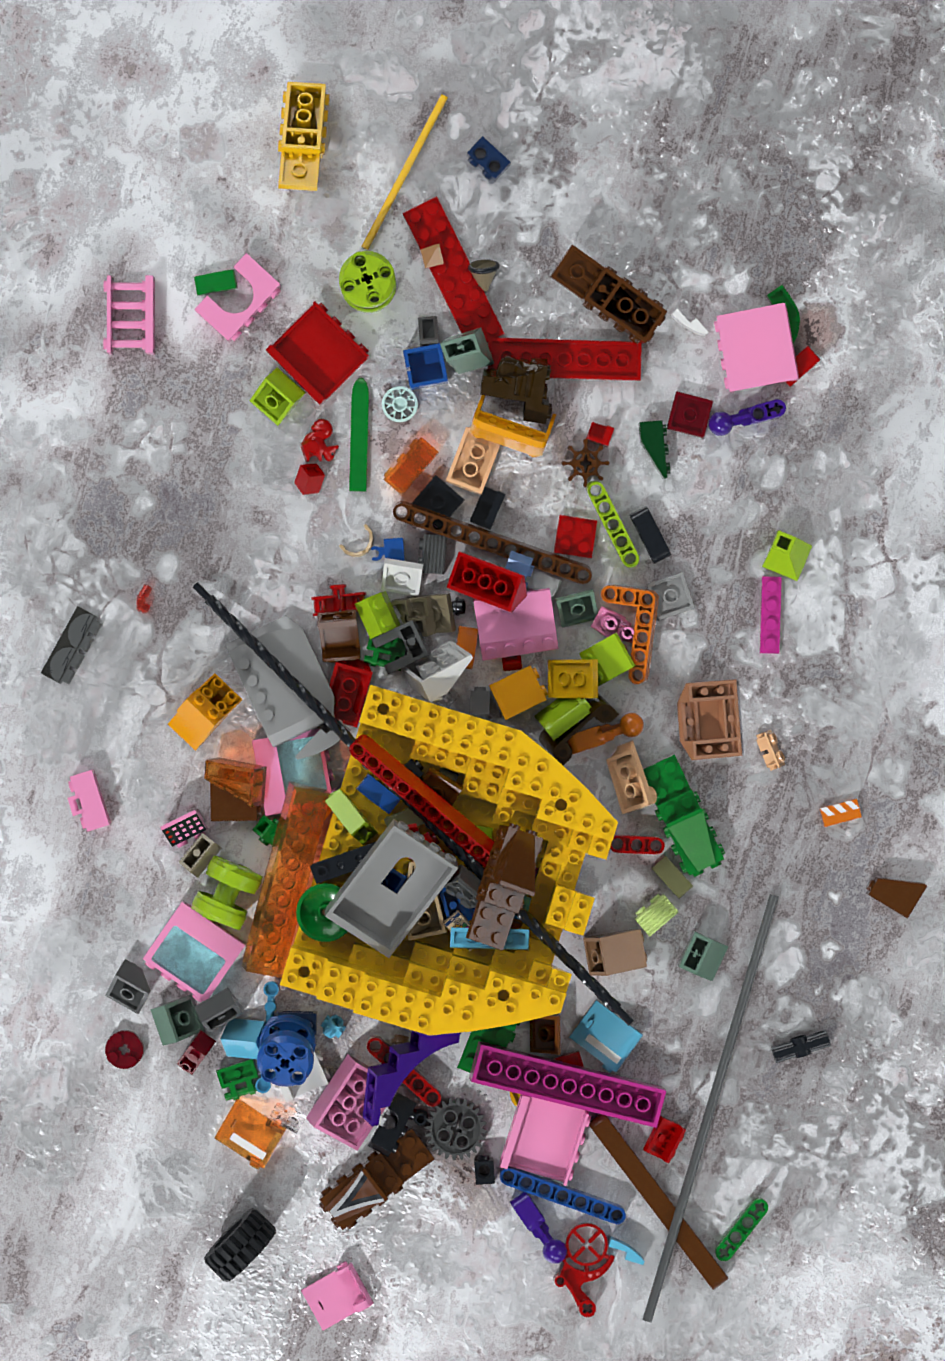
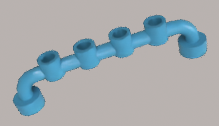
[255,981,279,1093]

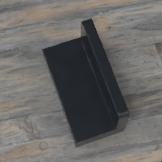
[470,487,506,530]

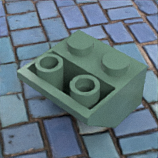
[440,328,494,374]
[678,930,728,981]

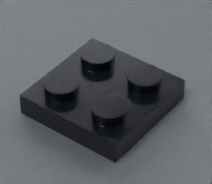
[412,475,465,528]

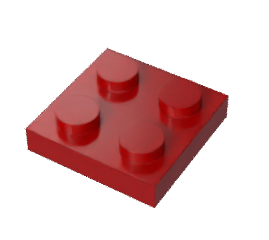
[554,515,597,559]

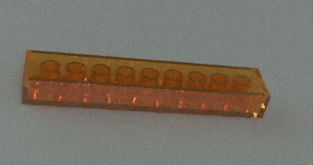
[241,781,330,978]

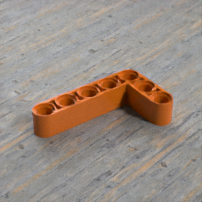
[601,585,659,684]

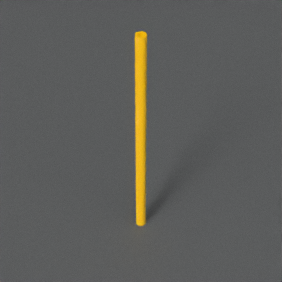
[361,94,448,250]

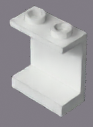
[272,1049,331,1102]

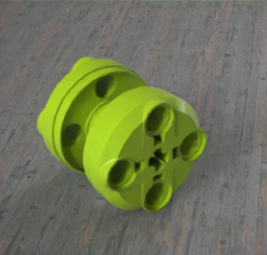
[339,251,396,313]
[191,855,263,930]

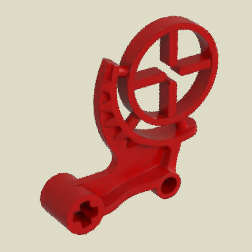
[553,1223,615,1317]

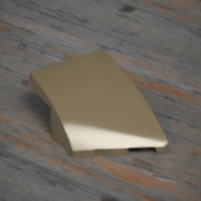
[391,593,456,637]

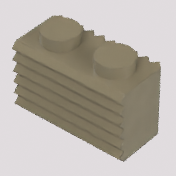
[179,833,222,878]

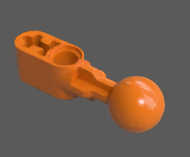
[567,713,644,754]

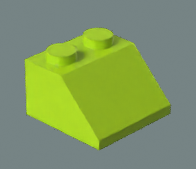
[249,367,306,426]
[355,591,401,639]
[579,632,635,686]

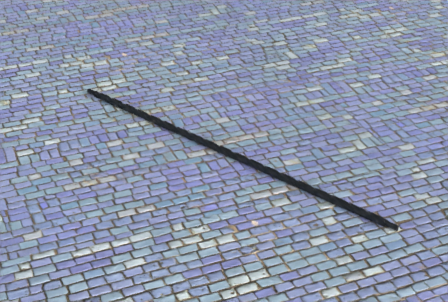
[193,582,634,1026]

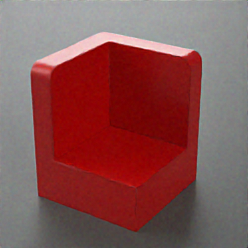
[586,422,614,447]
[294,463,325,495]

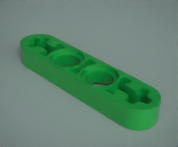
[715,1198,768,1261]

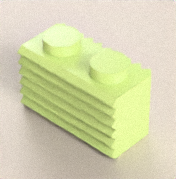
[634,894,679,937]

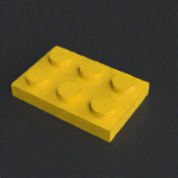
[548,659,598,698]

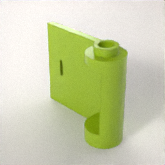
[535,698,591,741]

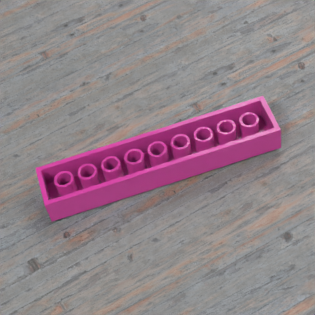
[469,1041,666,1128]

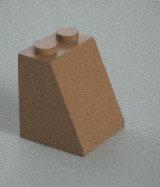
[583,929,647,976]

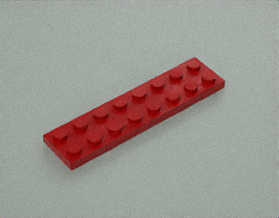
[403,196,505,343]
[487,337,642,381]

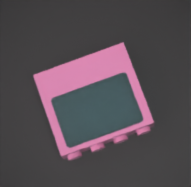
[252,728,336,816]
[143,901,246,1003]

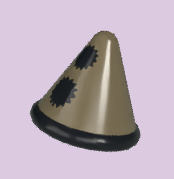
[468,259,500,292]

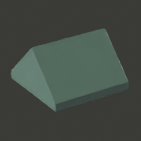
[555,589,598,628]

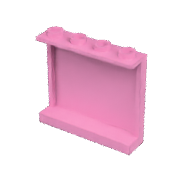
[714,303,799,393]
[499,1094,591,1186]

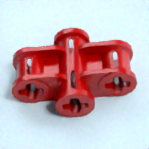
[311,584,367,616]

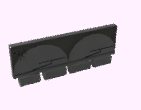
[41,606,102,684]

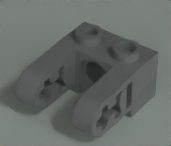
[372,620,431,674]

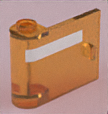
[215,1099,287,1170]

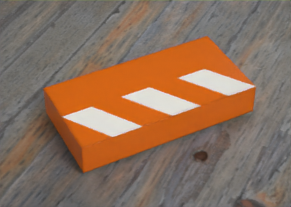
[819,799,862,827]

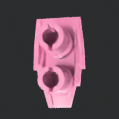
[591,606,634,643]

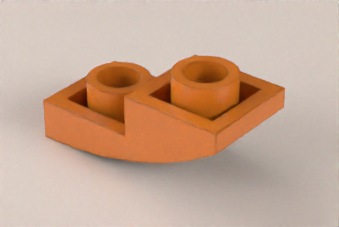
[456,626,478,670]

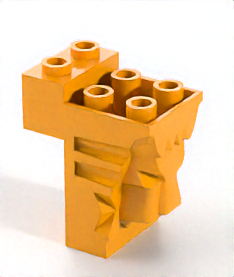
[168,673,243,751]

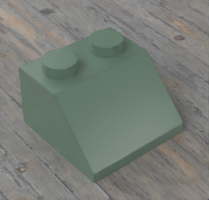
[150,994,205,1046]

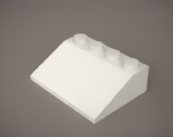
[401,641,473,703]

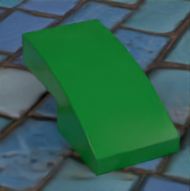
[194,269,238,296]

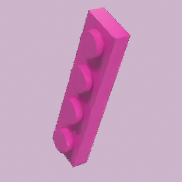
[759,576,782,654]

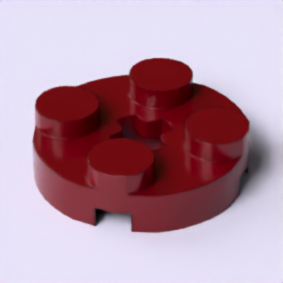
[105,1030,144,1069]

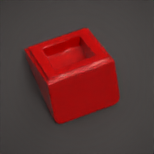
[502,655,522,671]

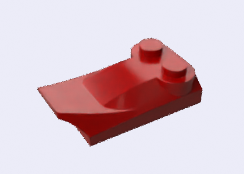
[329,659,373,728]

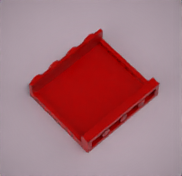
[266,301,369,406]

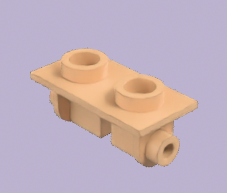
[756,729,785,771]

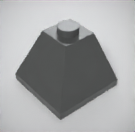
[105,959,150,1014]

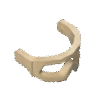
[339,524,374,557]

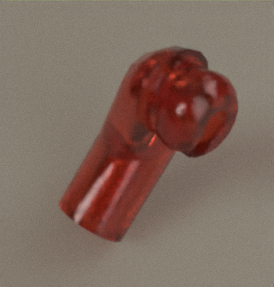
[136,584,152,614]

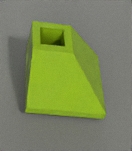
[762,530,812,581]

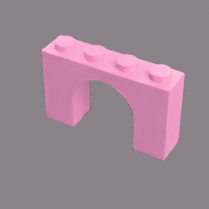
[194,253,281,343]

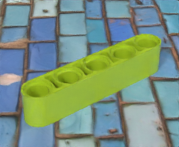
[586,480,639,567]

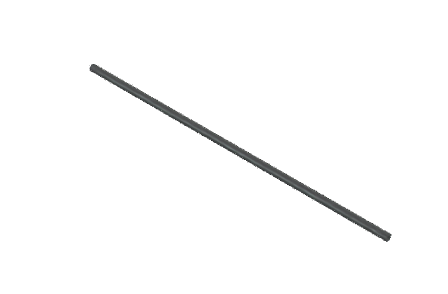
[642,894,779,1323]

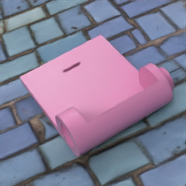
[301,1261,374,1331]

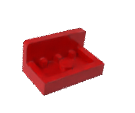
[643,1116,686,1163]

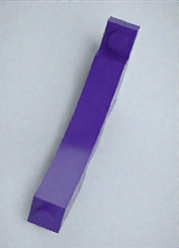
[363,1030,461,1126]

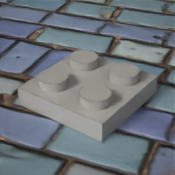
[646,572,695,621]

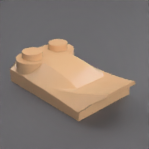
[446,426,500,495]
[606,740,657,814]

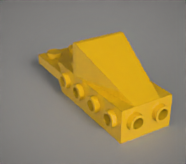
[278,82,330,191]

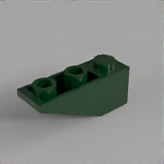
[638,420,670,479]

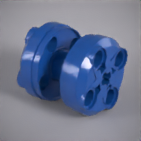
[257,1014,316,1087]

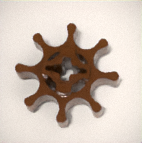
[561,439,610,487]

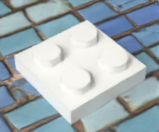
[381,558,423,596]

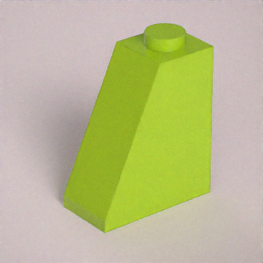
[325,789,378,845]

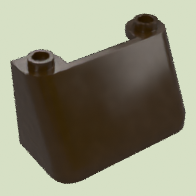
[539,693,619,766]

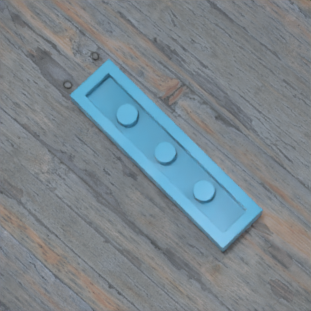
[450,927,530,950]

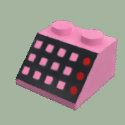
[160,809,208,848]

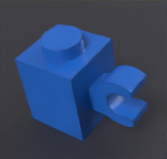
[371,538,405,561]

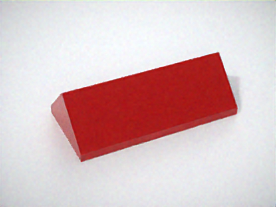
[446,551,527,612]

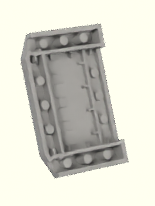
[226,615,335,748]

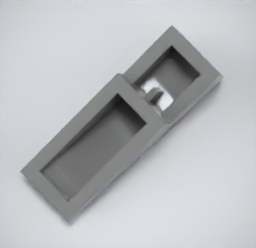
[295,720,351,760]

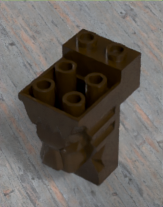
[480,355,552,424]

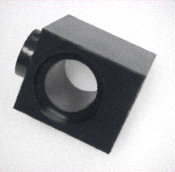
[474,1155,495,1185]

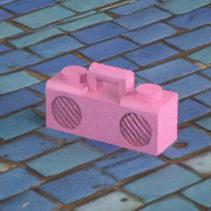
[67,769,111,832]

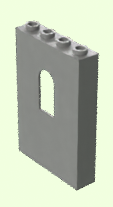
[325,819,458,958]

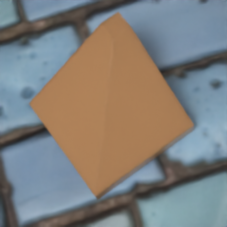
[421,244,444,269]

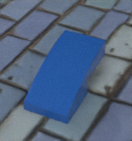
[356,773,401,814]

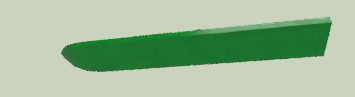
[349,378,369,492]

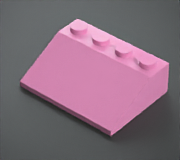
[473,588,559,661]
[306,1054,386,1151]

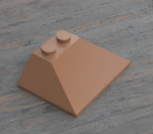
[677,679,742,760]

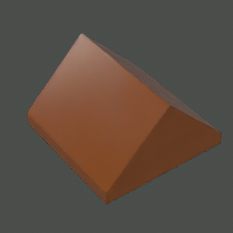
[530,1013,561,1055]

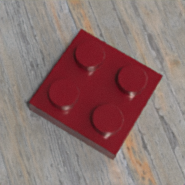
[667,391,713,438]

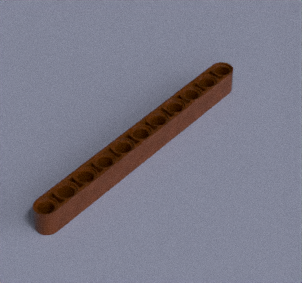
[393,501,592,584]
[589,1114,729,1290]

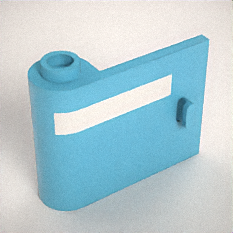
[569,1000,643,1073]

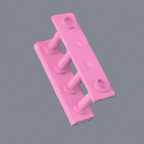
[103,275,155,355]

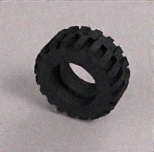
[204,1208,276,1282]

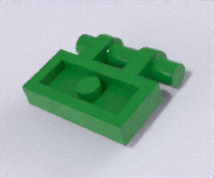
[363,636,406,671]
[216,1059,259,1101]

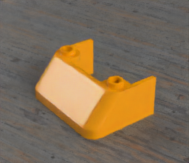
[470,395,557,457]

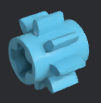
[320,1015,346,1039]

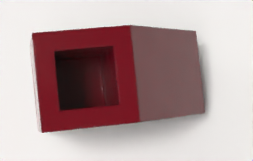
[177,1030,216,1075]

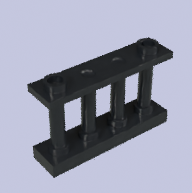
[310,842,376,884]

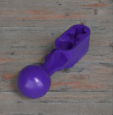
[709,399,786,436]
[510,1192,567,1264]

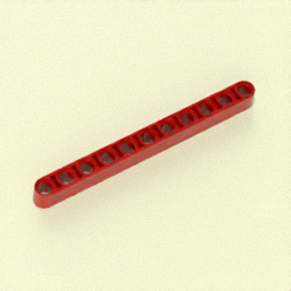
[349,734,494,867]

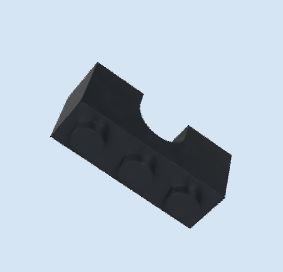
[368,1092,417,1157]

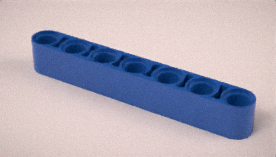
[500,1166,626,1224]

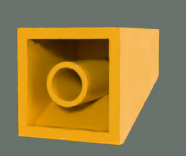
[489,666,549,720]

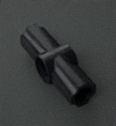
[771,1030,831,1063]

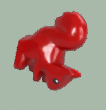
[300,419,339,462]

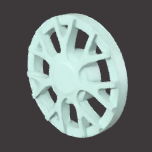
[382,386,418,422]

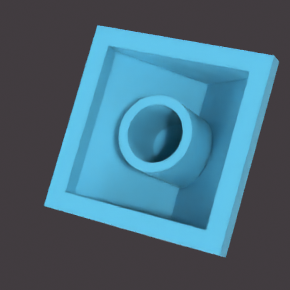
[220,1018,266,1059]

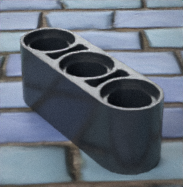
[629,506,671,564]

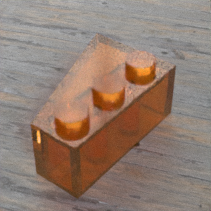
[383,437,439,497]
[204,757,267,807]

